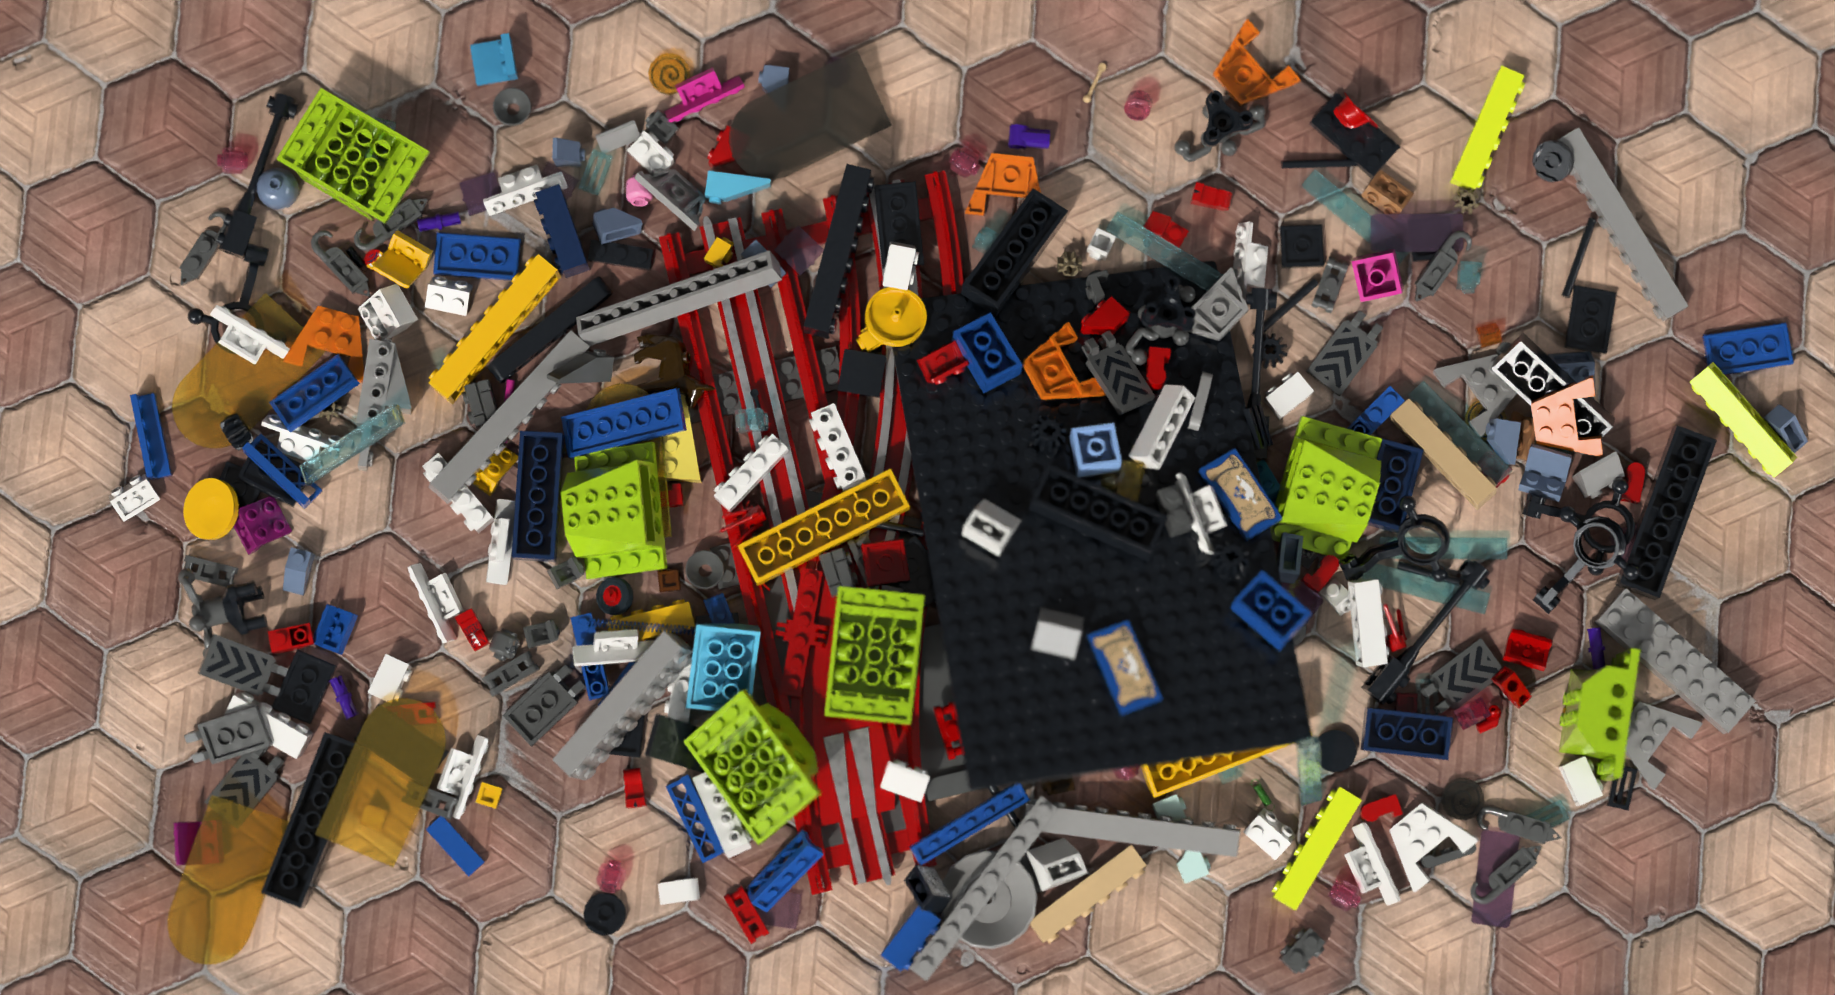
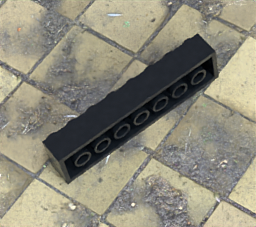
[804,164,875,339]
[1615,425,1717,600]
[261,732,368,909]

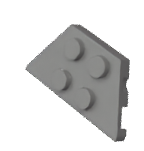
[634,169,705,231]
[1177,268,1249,341]

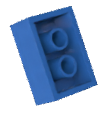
[952,313,1023,393]
[1231,571,1312,651]
[881,906,941,971]

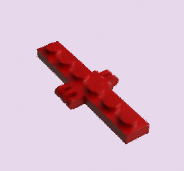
[775,568,829,698]

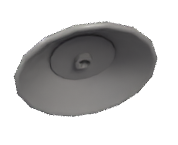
[941,850,1037,949]

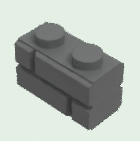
[462,379,498,428]
[1155,485,1193,537]
[819,548,859,598]

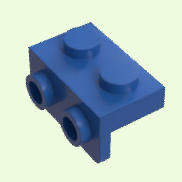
[313,604,358,655]

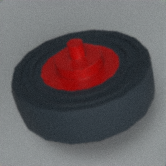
[596,577,634,615]

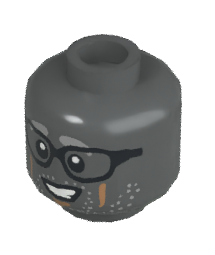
[489,628,520,662]

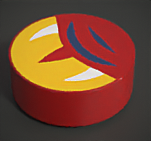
[364,249,383,271]

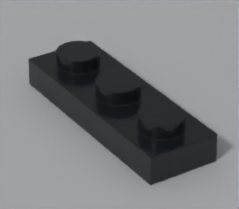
[588,239,654,271]

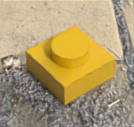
[475,782,503,809]

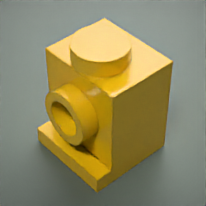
[704,237,734,269]
[856,327,883,353]

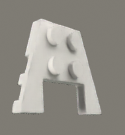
[1390,803,1479,892]

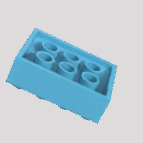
[686,624,760,711]

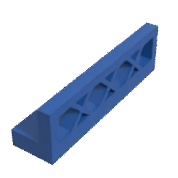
[130,393,172,480]
[242,434,323,509]
[666,775,725,863]
[746,829,824,913]

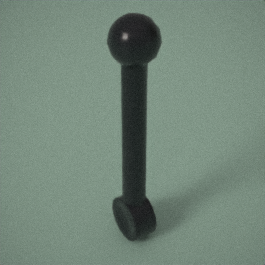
[750,389,769,431]

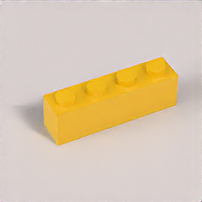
[606,599,695,641]

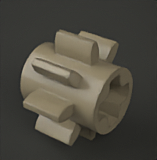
[1453,189,1479,215]
[1057,251,1082,277]
[319,399,343,422]

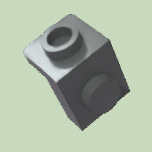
[645,110,679,145]
[1086,270,1109,306]
[547,556,584,589]
[523,619,559,649]

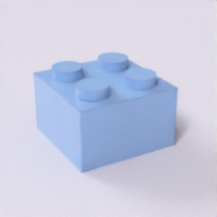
[1069,423,1122,477]

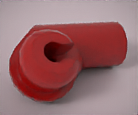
[1475,705,1501,734]

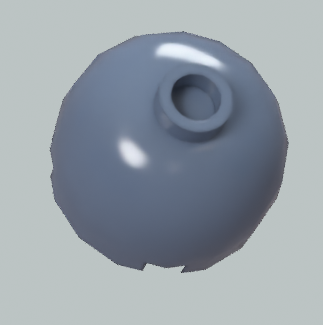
[257,167,299,210]

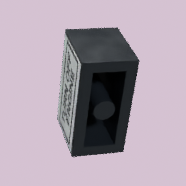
[904,865,952,913]

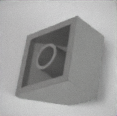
[1572,451,1625,499]

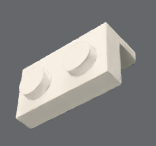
[425,276,473,316]
[1243,808,1296,860]

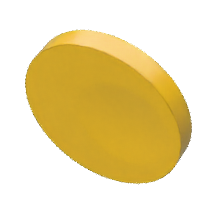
[865,287,927,347]
[183,478,239,540]

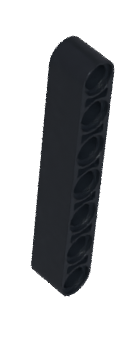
[487,276,613,384]

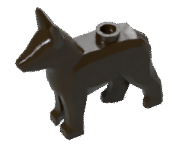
[634,334,715,408]

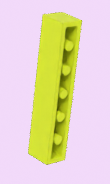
[1450,65,1525,192]
[1690,362,1797,477]
[1272,787,1362,910]

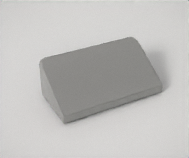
[595,120,640,154]

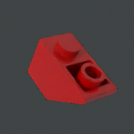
[707,125,751,168]
[1080,296,1130,335]
[268,623,314,654]

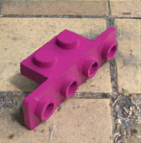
[664,68,745,123]

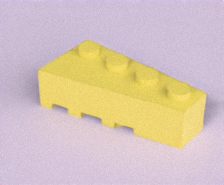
[658,394,702,483]

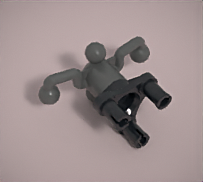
[1174,90,1266,162]
[1126,275,1196,365]
[178,569,268,657]

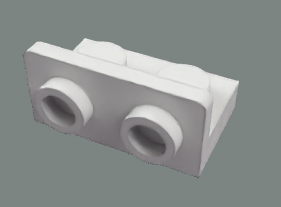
[627,131,675,174]
[109,474,160,521]

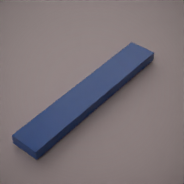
[909,783,1030,866]

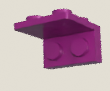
[233,496,292,555]
[174,820,224,865]

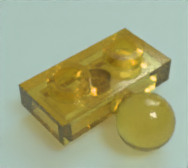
[1101,461,1145,503]

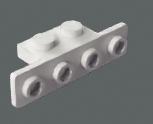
[483,164,568,216]
[1233,222,1268,301]
[210,305,290,364]
[261,414,347,464]
[1176,473,1227,555]
[486,499,515,585]
[407,563,464,643]
[572,629,655,666]
[437,735,489,819]
[1344,822,1401,906]

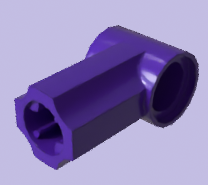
[1008,124,1050,149]

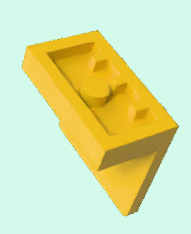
[472,447,518,496]

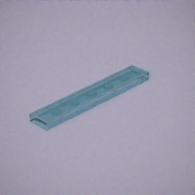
[1301,170,1411,265]
[1106,212,1224,291]
[1408,381,1512,486]
[299,403,405,485]
[1379,537,1507,560]
[1362,564,1490,614]
[1296,736,1322,806]

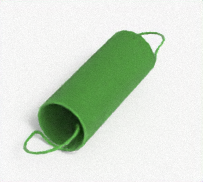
[1251,779,1274,811]

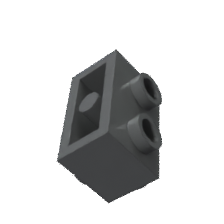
[1279,928,1326,974]

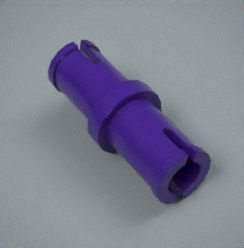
[417,211,461,232]
[1587,627,1606,670]
[329,675,359,720]

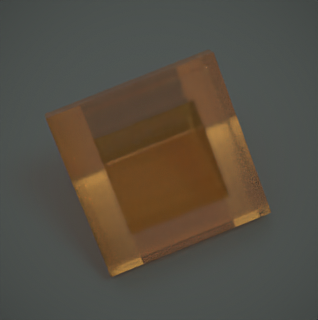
[1475,323,1502,348]

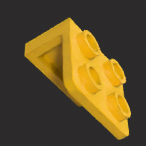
[372,230,433,288]

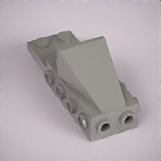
[356,337,412,471]

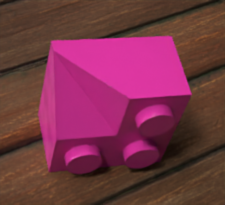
[1351,249,1404,302]

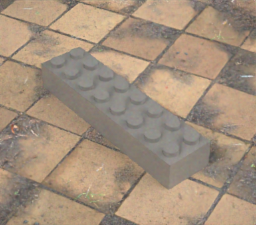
[1594,588,1756,734]
[552,631,693,781]

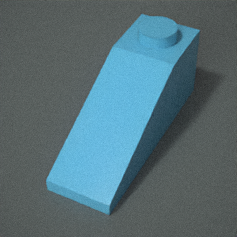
[705,171,771,204]

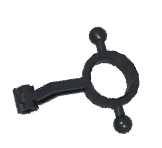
[187,243,287,354]
[1522,478,1635,576]
[1339,495,1451,582]
[1533,506,1640,614]

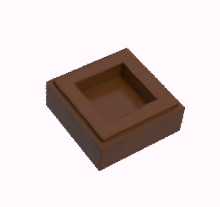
[657,569,681,593]

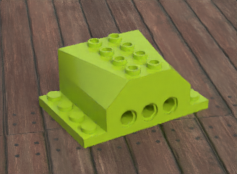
[277,88,430,224]
[1270,416,1382,559]
[561,442,668,580]
[825,586,925,725]
[1559,648,1640,782]
[683,689,821,845]

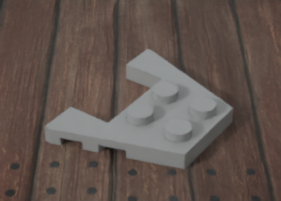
[1433,354,1517,439]
[1625,702,1703,790]

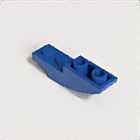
[1347,386,1405,435]
[570,613,610,700]

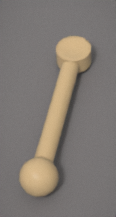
[1083,63,1106,103]

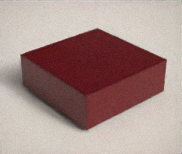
[1395,693,1417,713]

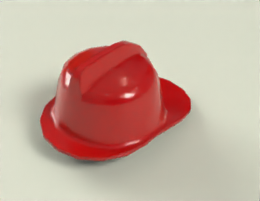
[1334,92,1379,129]

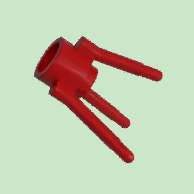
[720,505,767,548]
[1383,604,1407,652]

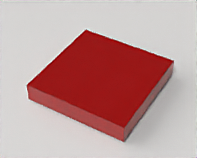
[861,538,910,587]

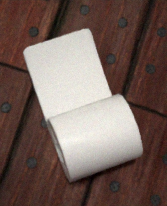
[658,878,700,905]

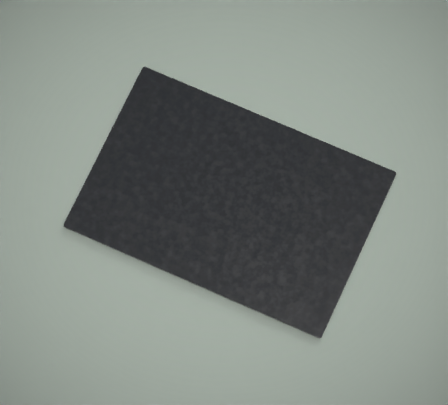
[892,261,1313,790]

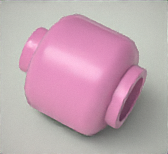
[626,174,653,207]

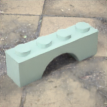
[1152,794,1211,884]

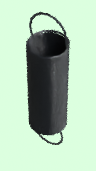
[344,243,368,272]

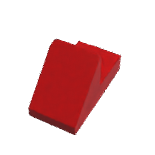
[1142,211,1189,250]

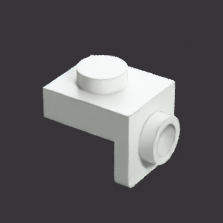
[1086,228,1116,261]
[1319,578,1350,616]

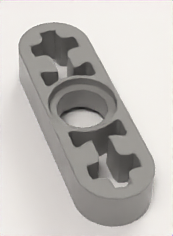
[1188,372,1213,431]

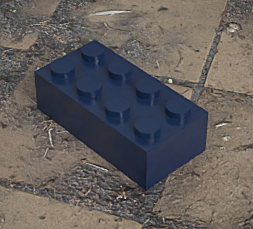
[534,184,590,278]
[1368,439,1423,533]
[1360,707,1453,760]

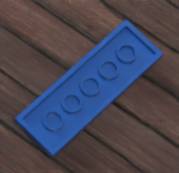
[561,388,687,459]

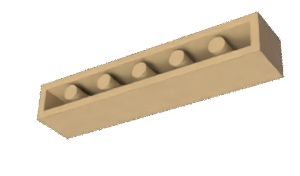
[1390,399,1497,510]
[1030,845,1147,944]

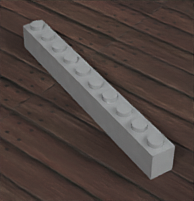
[1558,127,1688,322]
[576,250,782,346]
[429,330,590,504]
[910,796,1058,981]
[1025,799,1241,857]

